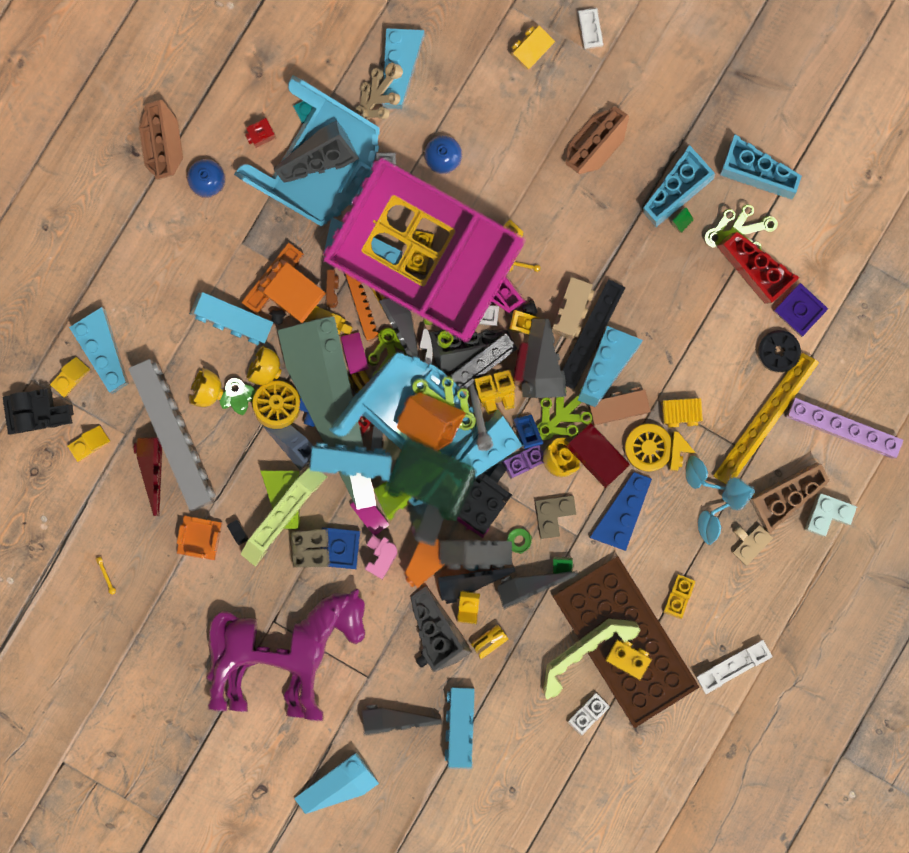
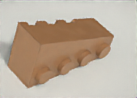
[750,462,830,534]

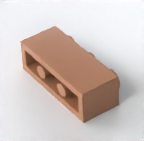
[589,387,651,426]

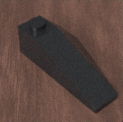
[438,567,515,604]

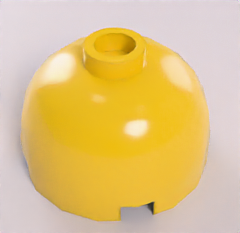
[246,346,282,385]
[189,368,223,408]
[543,438,581,477]

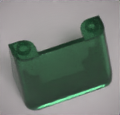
[385,439,476,521]

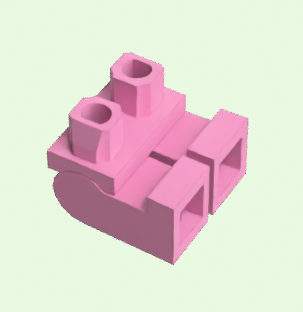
[365,535,397,580]

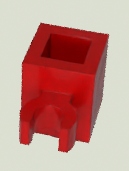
[245,118,276,148]

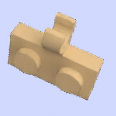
[732,525,773,566]

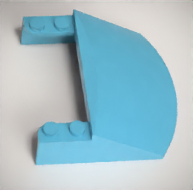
[234,75,380,226]
[329,353,478,506]

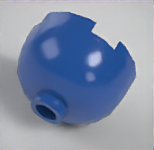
[424,135,462,174]
[187,159,226,198]

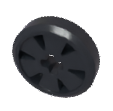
[758,330,801,373]

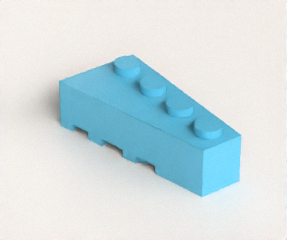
[720,134,802,200]
[190,292,273,345]
[448,409,522,489]
[445,687,475,768]

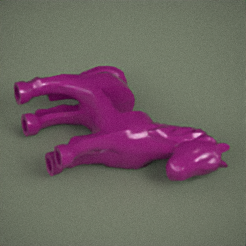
[206,589,365,721]

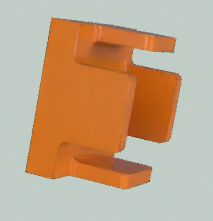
[177,516,222,560]

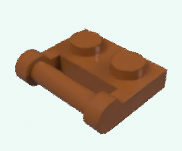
[326,270,339,309]

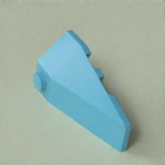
[294,752,379,814]

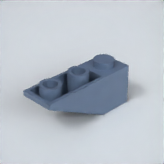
[264,416,312,471]

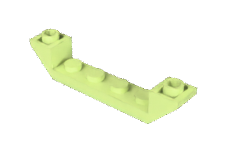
[241,468,327,566]
[543,619,640,700]

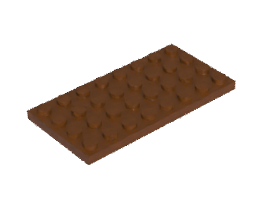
[552,556,700,728]

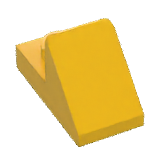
[510,310,543,335]
[50,357,91,398]
[67,426,111,462]
[669,432,695,471]
[457,592,480,624]

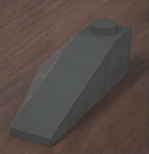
[274,120,359,183]
[379,298,419,358]
[522,318,566,398]
[429,330,514,373]
[407,488,452,546]
[497,571,578,609]
[411,586,472,672]
[362,704,442,736]

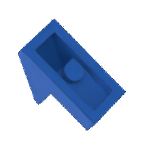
[513,414,543,449]

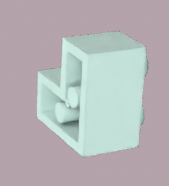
[804,493,857,536]

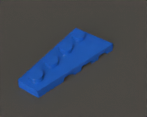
[590,472,652,551]

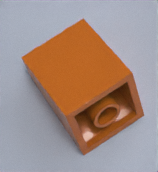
[258,259,326,323]
[396,392,466,454]
[405,539,444,588]

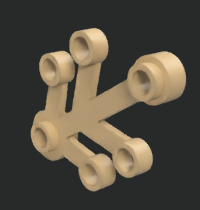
[354,63,403,120]

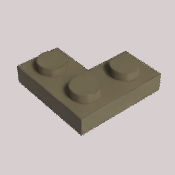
[535,496,576,539]

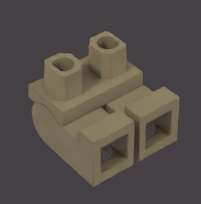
[291,529,330,567]

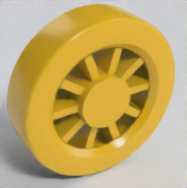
[252,380,300,429]
[624,423,673,472]

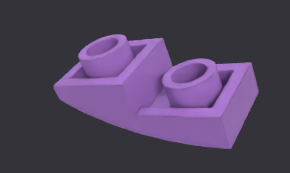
[502,445,543,479]

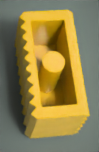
[661,398,703,428]

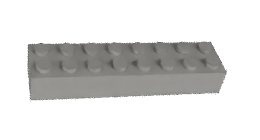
[128,359,216,511]

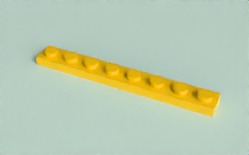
[713,352,819,485]

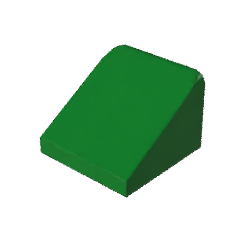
[671,208,693,233]

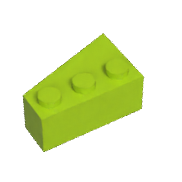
[261,471,301,529]

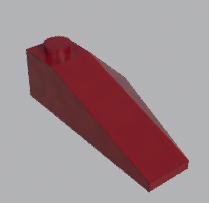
[134,438,163,516]

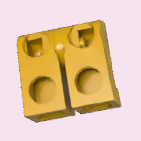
[474,370,515,415]

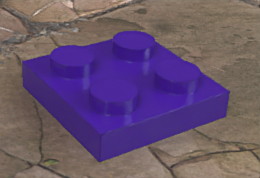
[774,283,828,337]

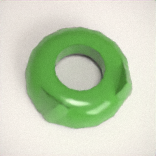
[507,528,532,554]

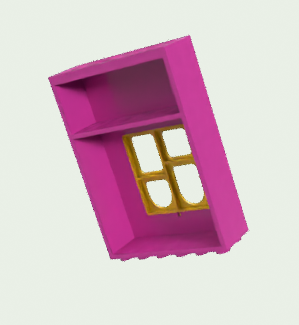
[323,158,526,342]

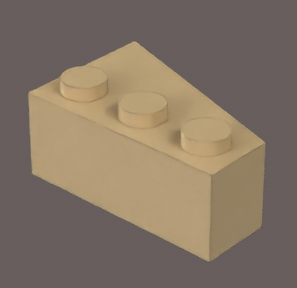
[552,277,595,340]

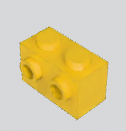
[510,25,555,69]
[605,639,652,680]

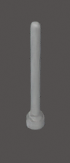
[469,382,493,451]

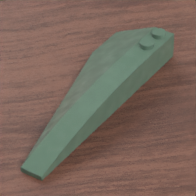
[278,316,376,509]

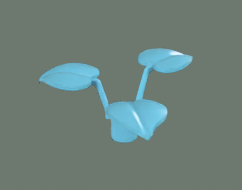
[686,456,755,545]

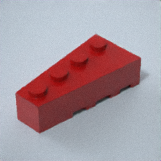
[717,232,800,304]

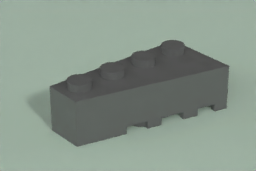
[440,541,512,569]

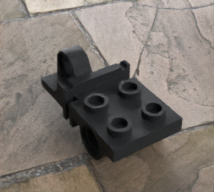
[2,389,74,435]
[452,463,512,535]

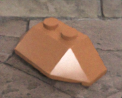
[139,100,183,180]
[565,107,629,174]

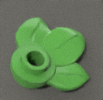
[220,378,256,415]

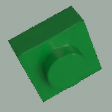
[553,557,573,573]

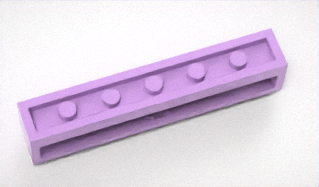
[785,398,903,459]

